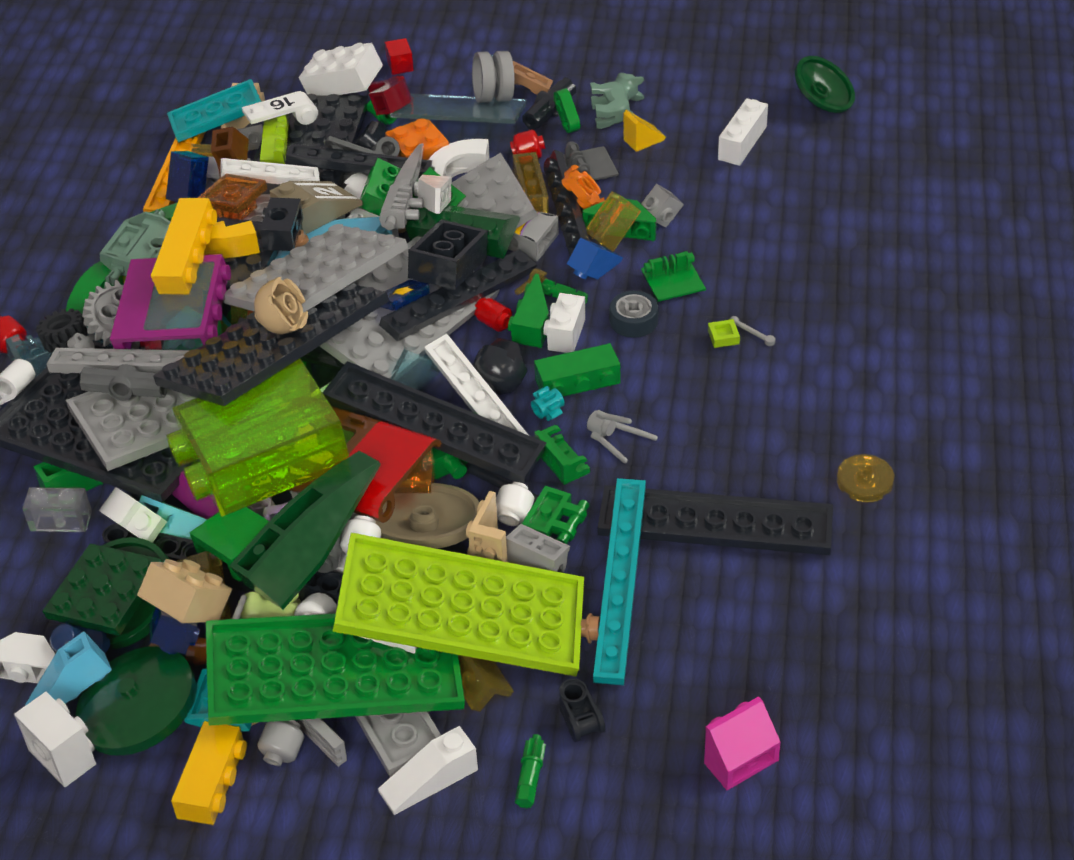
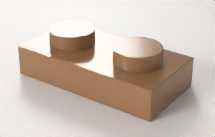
[513,61,553,95]

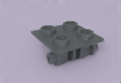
[563,141,619,180]

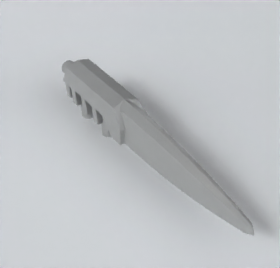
[379,143,424,230]

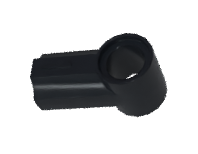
[354,120,386,150]

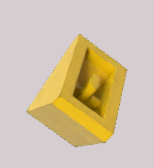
[623,110,666,152]

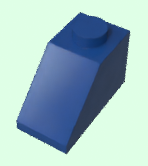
[567,237,623,280]

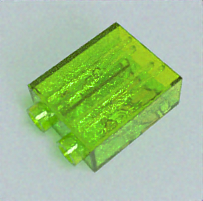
[166,358,349,517]

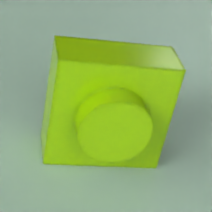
[708,319,740,348]

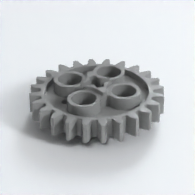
[82,280,158,349]

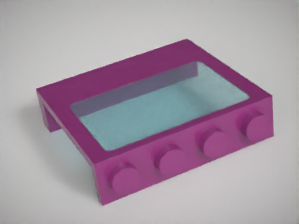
[110,254,231,349]

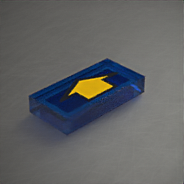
[381,279,430,311]

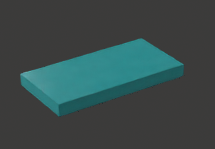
[167,79,262,142]

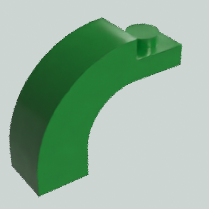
[66,261,124,318]

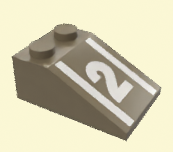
[270,181,362,234]

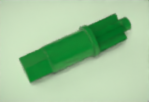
[514,734,546,808]

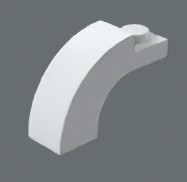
[99,487,167,543]

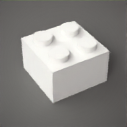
[14,692,96,787]

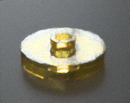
[837,454,895,502]

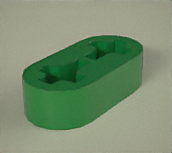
[553,88,581,133]

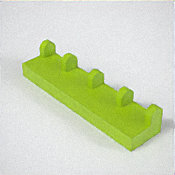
[260,114,289,164]

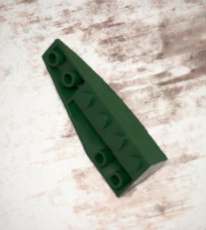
[230,451,381,610]

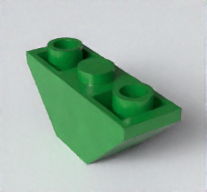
[583,197,656,241]

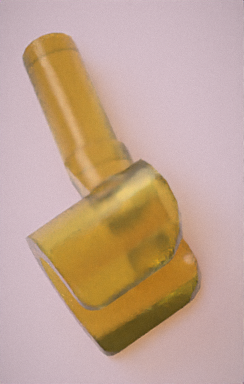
[515,269,548,295]

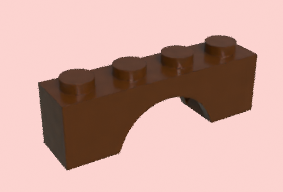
[207,126,249,219]

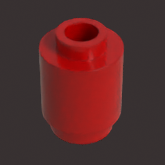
[474,298,512,332]

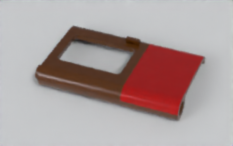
[238,395,442,523]

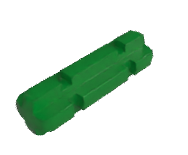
[541,279,588,304]

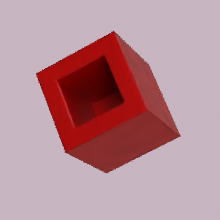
[385,38,414,75]

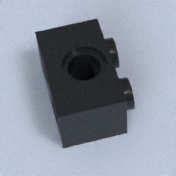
[257,197,303,251]

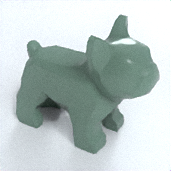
[590,73,644,129]

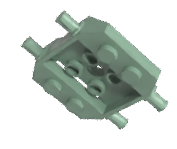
[99,209,171,298]

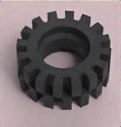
[36,308,88,353]

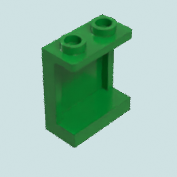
[189,500,269,582]

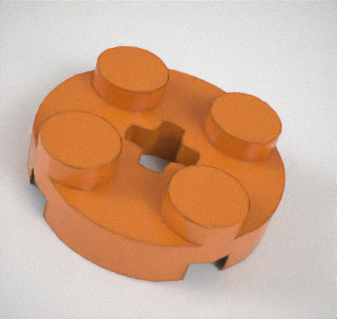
[561,165,605,209]

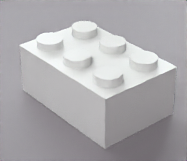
[299,42,383,96]

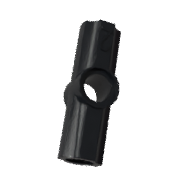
[522,77,576,130]

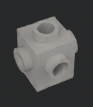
[641,184,684,227]

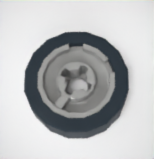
[609,290,658,338]

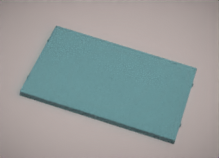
[390,94,527,124]

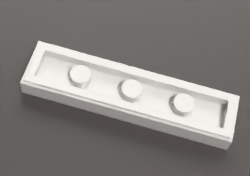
[220,158,320,184]

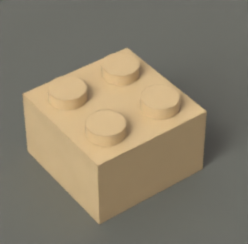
[137,559,232,623]

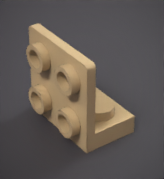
[466,491,508,562]

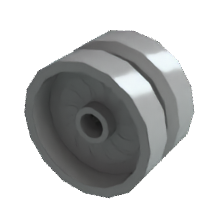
[472,51,514,103]

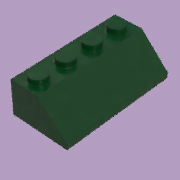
[405,205,520,259]

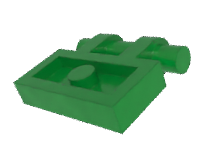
[522,486,589,544]

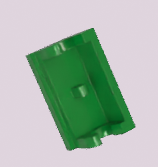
[534,425,590,485]

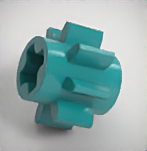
[531,386,565,421]

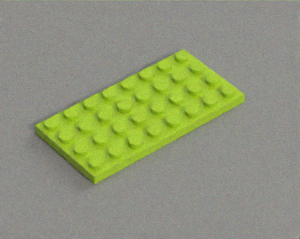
[333,532,584,677]

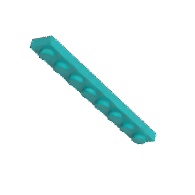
[593,478,646,685]

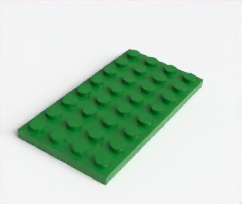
[206,614,465,726]

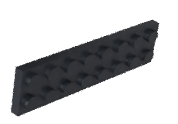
[321,361,546,484]
[598,485,833,555]

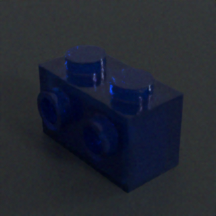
[166,151,209,202]
[149,607,200,654]

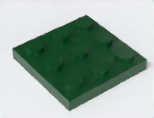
[42,544,163,636]

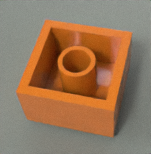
[385,117,449,160]

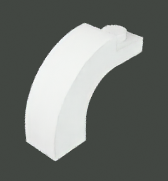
[429,139,490,178]

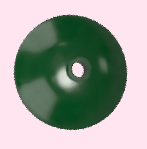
[795,56,855,113]

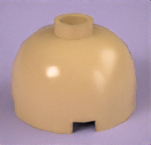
[254,277,308,334]

